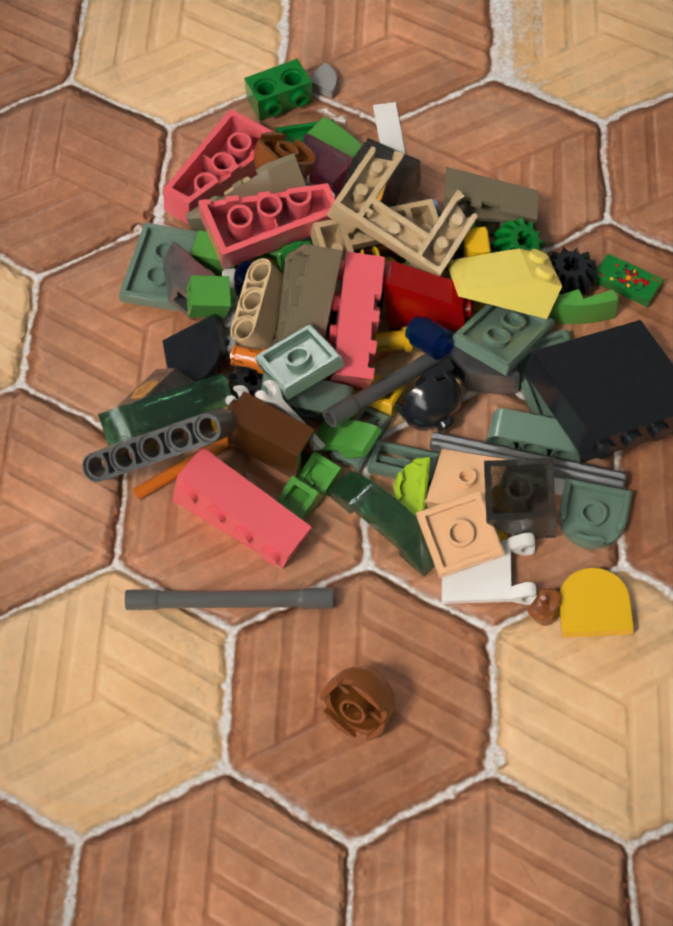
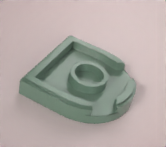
[558,478,633,549]

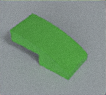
[306,117,368,176]
[548,289,619,324]
[316,419,382,459]
[276,451,344,521]

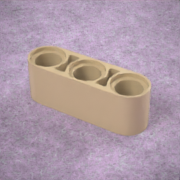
[230,258,283,350]

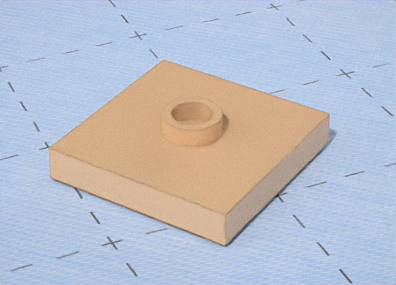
[425,449,507,519]
[416,490,505,579]

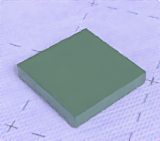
[255,324,345,400]

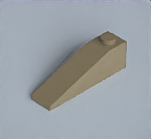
[185,153,306,232]

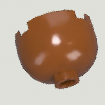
[253,132,316,180]
[320,666,395,740]

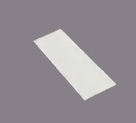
[373,102,408,166]

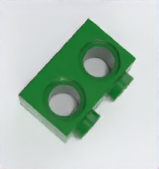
[244,58,313,121]

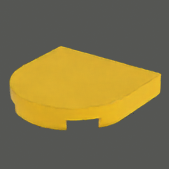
[559,568,634,638]

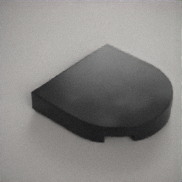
[162,314,226,387]

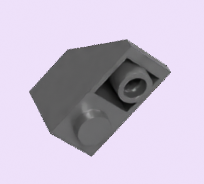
[163,242,216,320]
[448,347,520,396]

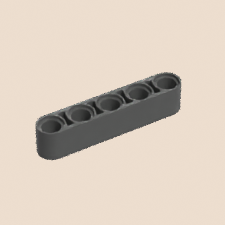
[82,408,236,482]

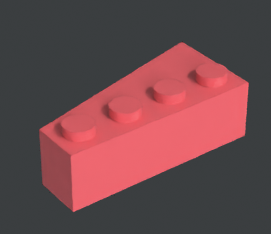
[163,109,273,224]
[198,183,335,270]
[327,252,385,389]
[172,447,312,568]

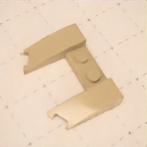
[327,147,478,276]
[310,199,453,293]

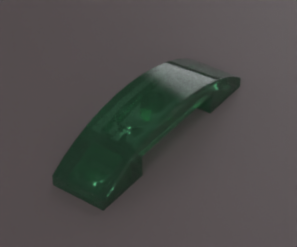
[98,373,231,446]
[327,470,435,577]

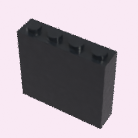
[524,320,673,462]

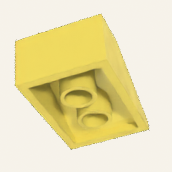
[447,248,562,319]

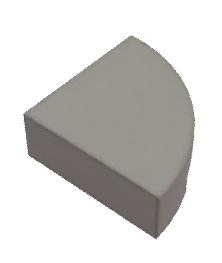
[310,62,337,99]

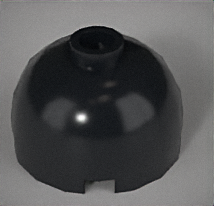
[395,370,462,432]

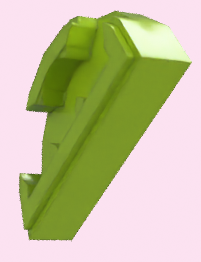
[393,457,431,523]

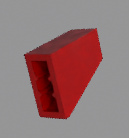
[382,261,473,330]

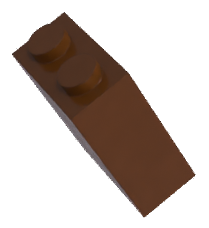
[227,391,314,478]

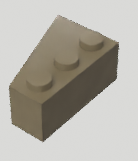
[444,167,538,237]
[276,244,343,343]

